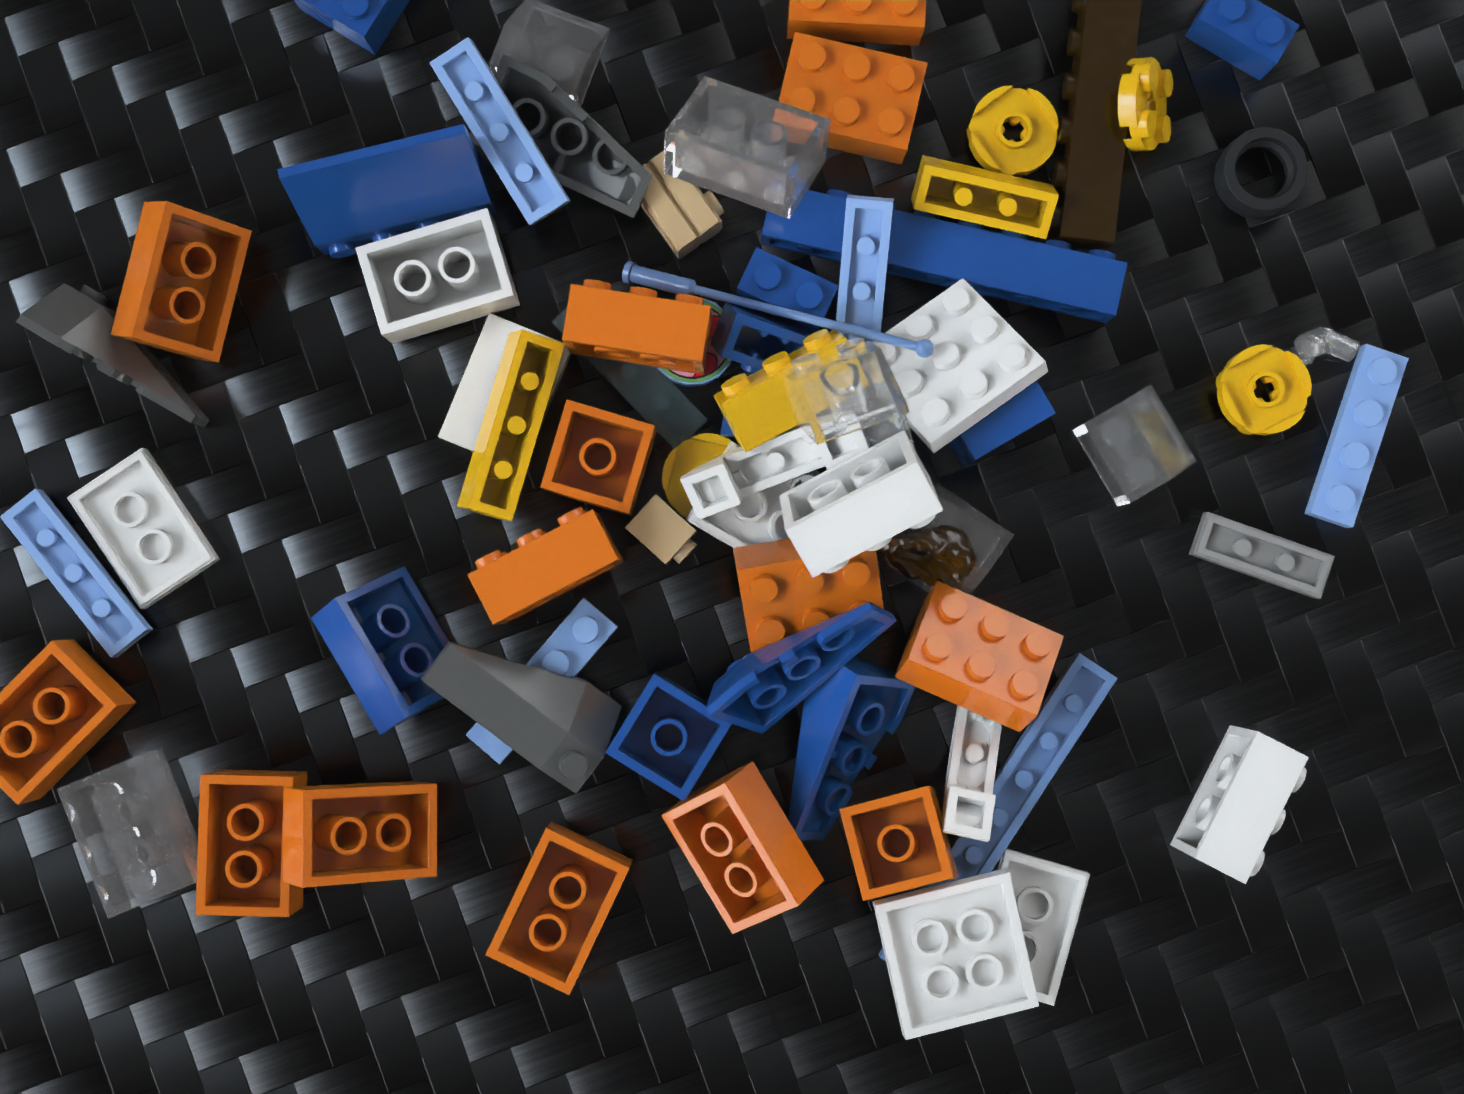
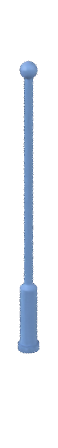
[622,261,934,358]

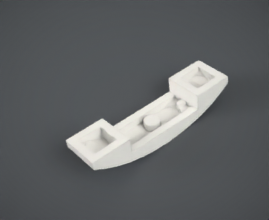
[680,410,869,520]
[942,706,1002,842]

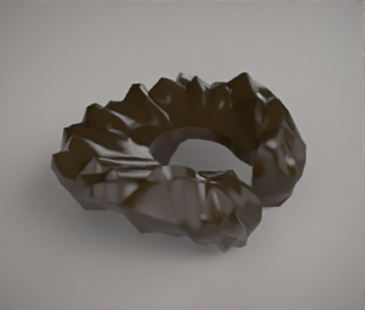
[878,525,977,587]

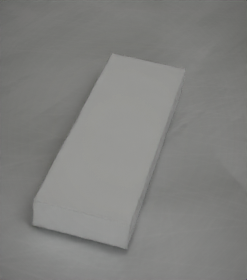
[1189,512,1335,599]

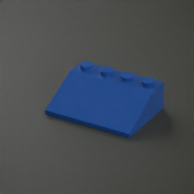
[277,124,497,258]

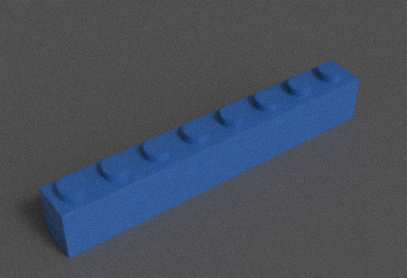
[761,179,1128,323]

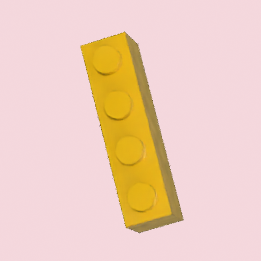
[457,329,565,521]

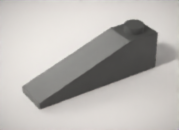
[470,54,653,218]
[16,283,209,428]
[421,641,622,793]

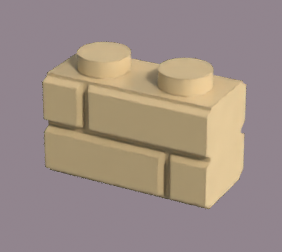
[640,148,724,259]

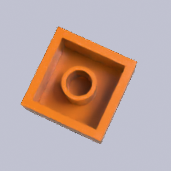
[540,399,657,517]
[839,786,959,901]

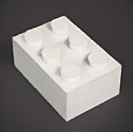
[355,208,520,344]
[779,430,943,577]
[1170,725,1309,884]

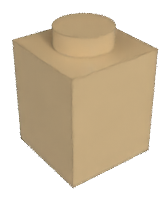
[625,494,697,565]

